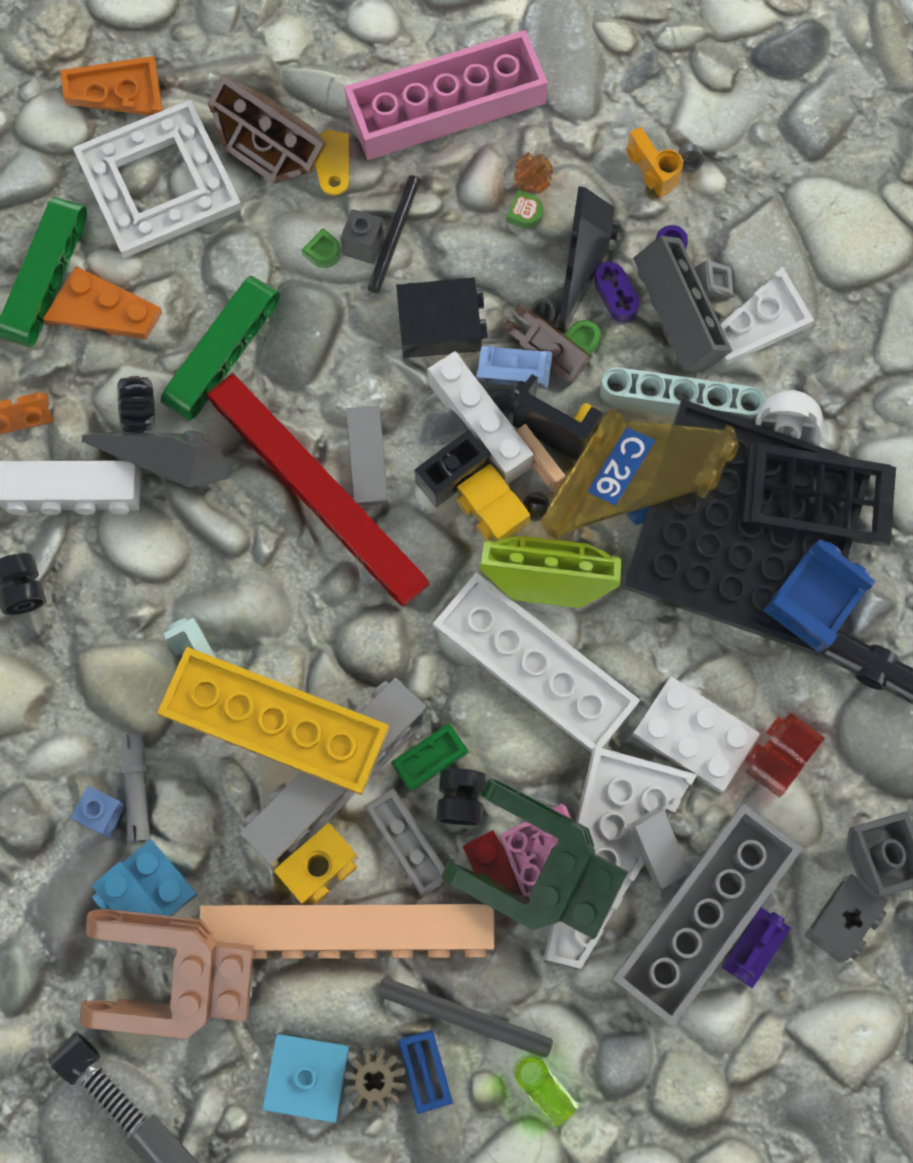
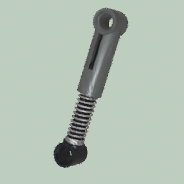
[47,1031,199,1163]

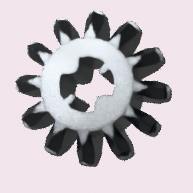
[117,376,155,433]

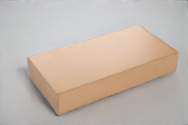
[516,424,566,493]

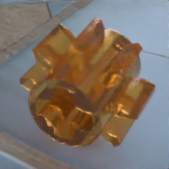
[514,152,554,194]

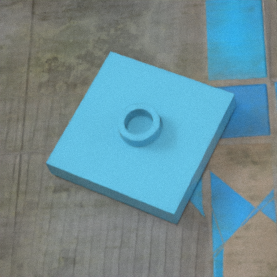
[262,1034,350,1123]

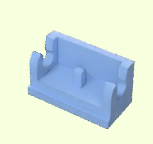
[476,346,552,389]

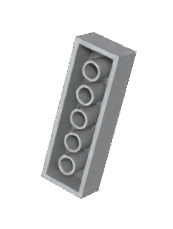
[240,677,428,869]
[609,803,803,1028]

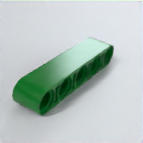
[0,197,87,348]
[160,276,280,421]

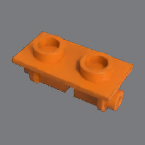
[0,391,54,434]

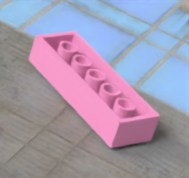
[344,30,548,160]

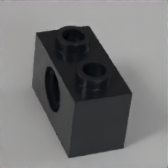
[414,430,490,508]

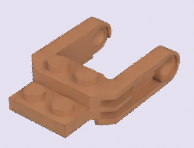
[80,909,254,1039]

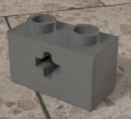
[804,874,888,962]

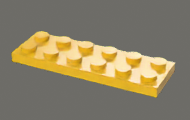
[157,647,390,795]

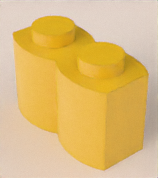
[456,464,530,542]

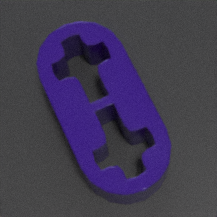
[594,261,639,322]

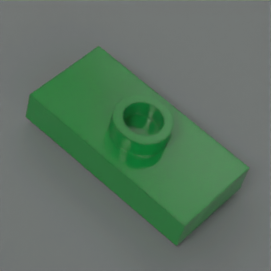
[391,723,469,793]

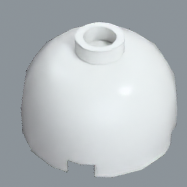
[755,390,824,446]

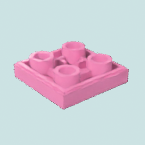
[500,804,570,899]

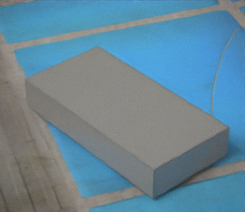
[629,807,690,890]

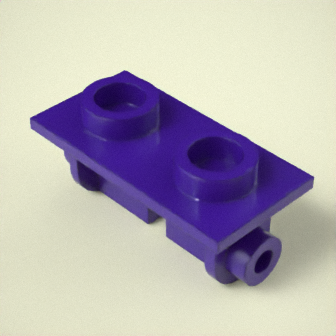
[721,907,791,989]

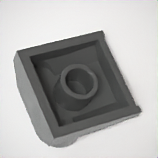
[847,811,913,899]

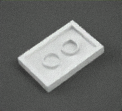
[632,676,760,794]

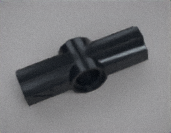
[822,630,913,704]

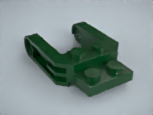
[441,778,629,939]

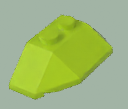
[480,535,621,608]

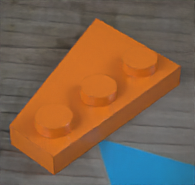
[60,56,163,116]
[42,266,163,339]

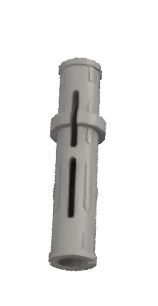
[120,733,151,843]

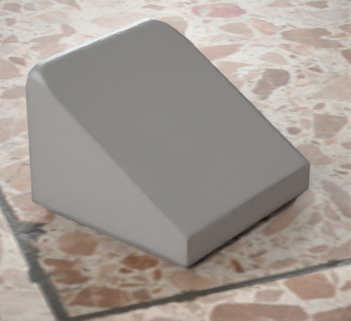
[694,260,734,299]

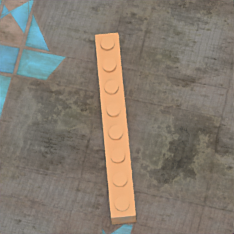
[200,904,494,960]

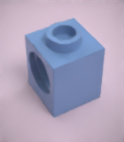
[70,786,126,839]

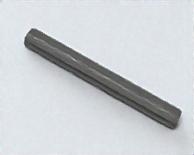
[377,978,553,1058]

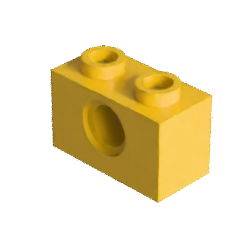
[273,822,359,905]

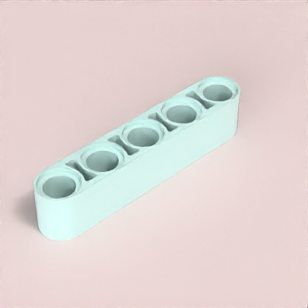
[600,367,766,424]

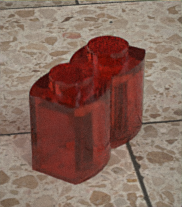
[745,713,825,798]

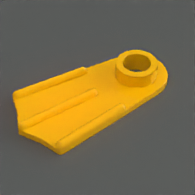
[315,129,349,196]

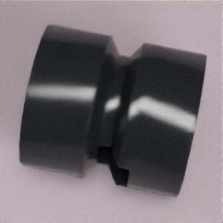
[0,553,47,615]
[436,768,486,826]

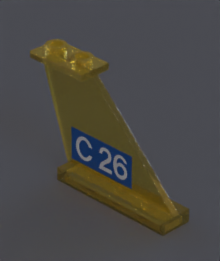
[540,409,739,540]

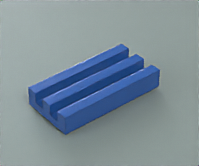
[397,1030,453,1114]

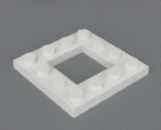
[73,99,242,259]

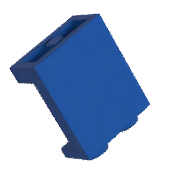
[763,539,876,653]

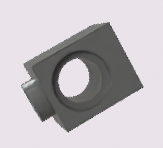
[341,209,384,264]

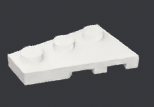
[721,266,814,366]

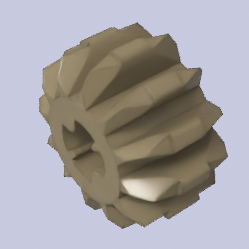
[343,1048,406,1114]

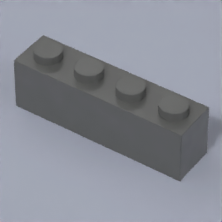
[633,236,733,372]

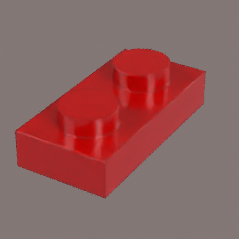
[462,830,523,912]

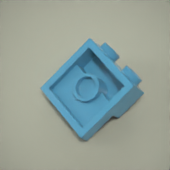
[92,839,198,916]

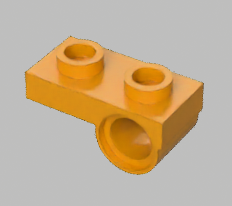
[626,126,683,198]

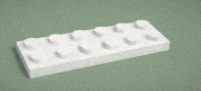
[433,572,640,753]

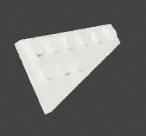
[543,747,698,969]

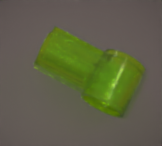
[512,1055,580,1129]

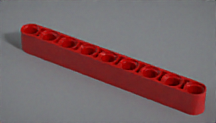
[206,373,430,608]

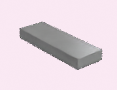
[346,406,388,506]
[364,788,446,899]

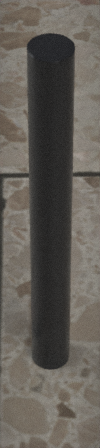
[368,175,420,293]

